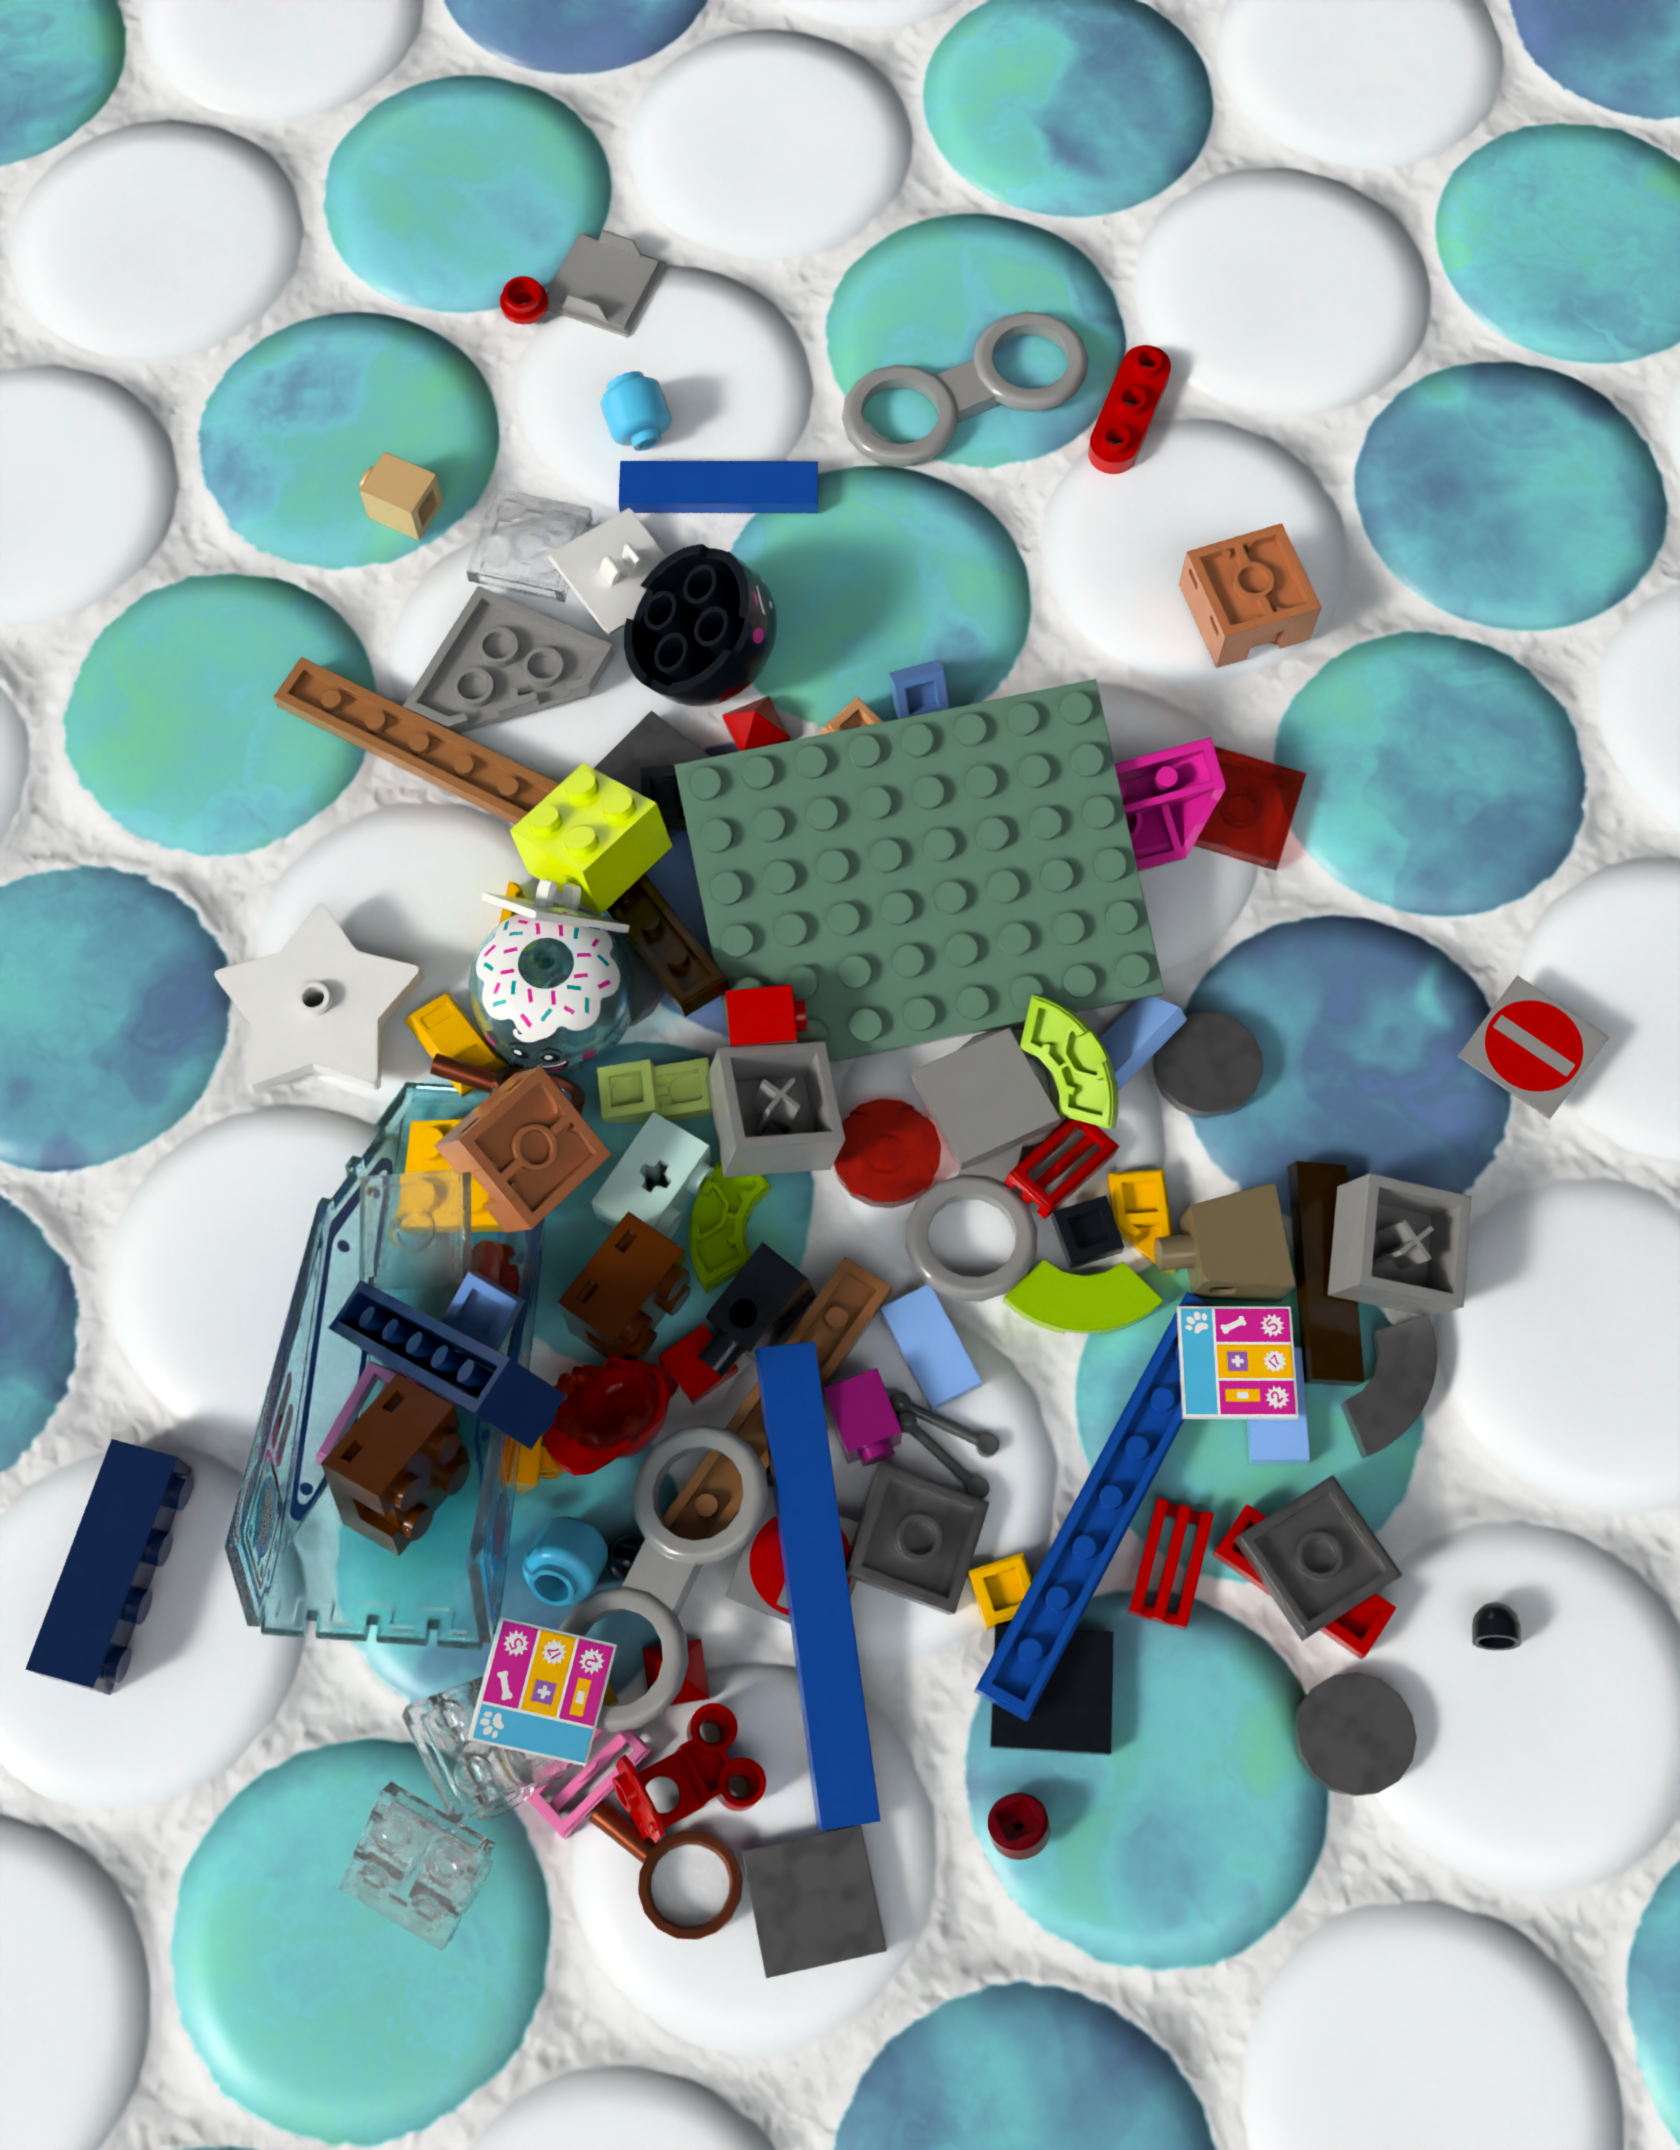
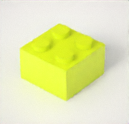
[509,763,673,915]

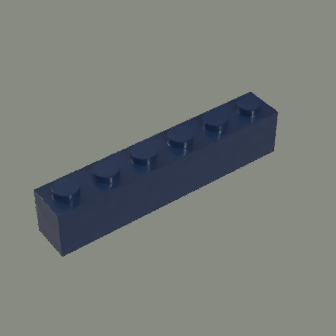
[328,1280,566,1450]

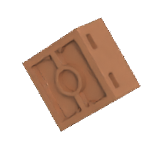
[1179,523,1322,668]
[434,1066,612,1233]

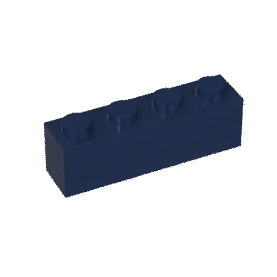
[25,1439,193,1695]

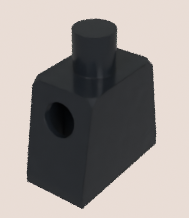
[697,1242,816,1378]

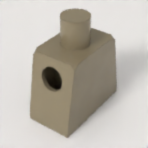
[1154,1183,1296,1302]

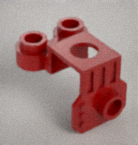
[612,1703,766,1843]

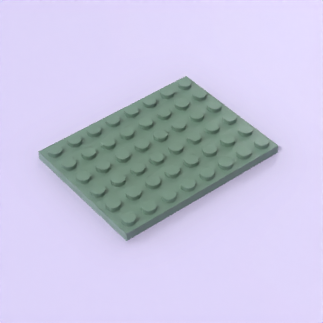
[674,679,1165,1063]

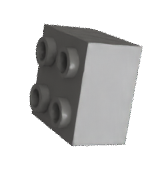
[706,1042,845,1178]
[1328,1173,1472,1317]

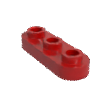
[1088,345,1171,474]

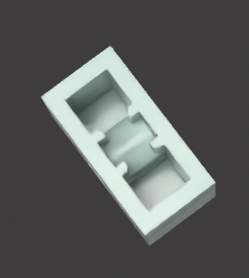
[591,1112,714,1239]

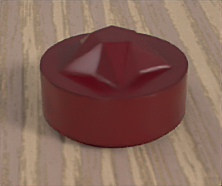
[988,1793,1050,1860]

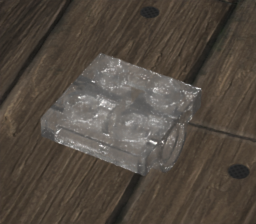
[402,1676,567,1824]
[338,1782,496,1951]

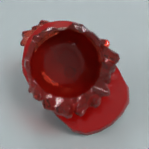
[542,1355,678,1476]

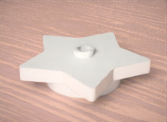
[214,903,423,1093]

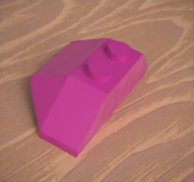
[1115,737,1226,872]

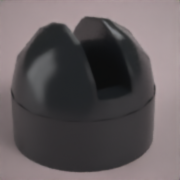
[607,1534,645,1582]
[1472,1602,1521,1650]

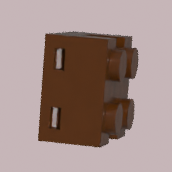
[557,1211,691,1362]
[321,1374,471,1556]

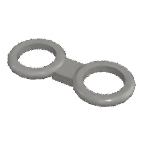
[842,311,1088,467]
[905,1028,1066,1302]
[558,1425,769,1732]

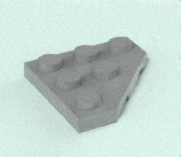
[403,585,614,734]

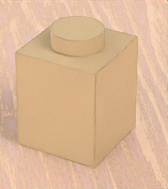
[359,451,444,540]

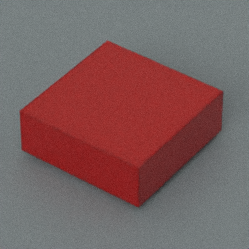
[658,1323,738,1405]

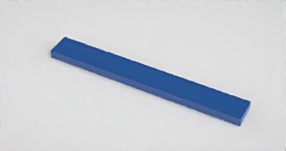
[974,1291,1214,1722]
[755,1341,881,1831]

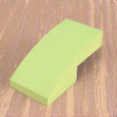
[597,1057,712,1123]

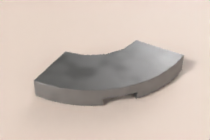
[1341,1314,1437,1459]

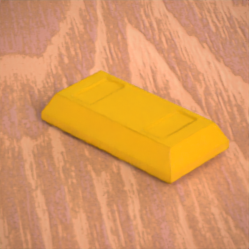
[404,992,508,1097]

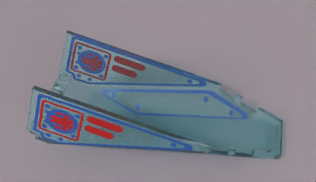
[224,1082,546,1650]

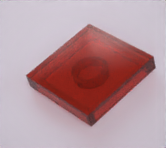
[1193,746,1306,871]

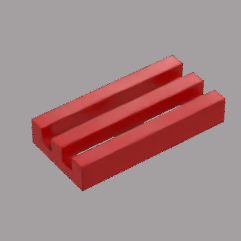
[1004,1118,1120,1219]
[1128,1498,1214,1630]

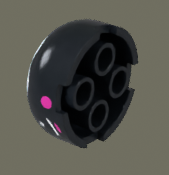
[624,544,777,707]

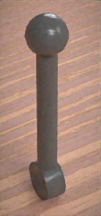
[889,1391,999,1458]
[896,1411,990,1499]

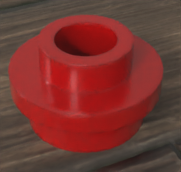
[500,276,549,324]

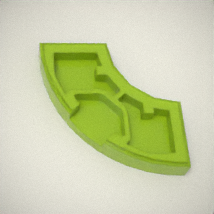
[1020,994,1119,1129]
[689,1160,771,1294]
[1003,1260,1163,1335]

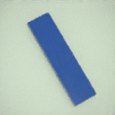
[618,461,818,513]

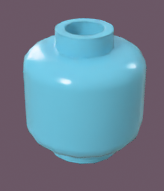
[600,371,672,451]
[522,1517,608,1606]

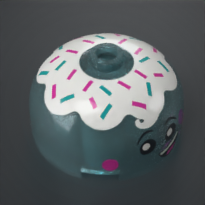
[469,906,635,1074]

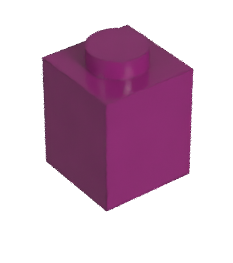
[823,1368,902,1466]

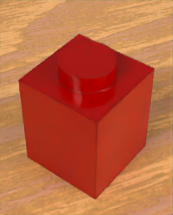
[725,985,808,1047]

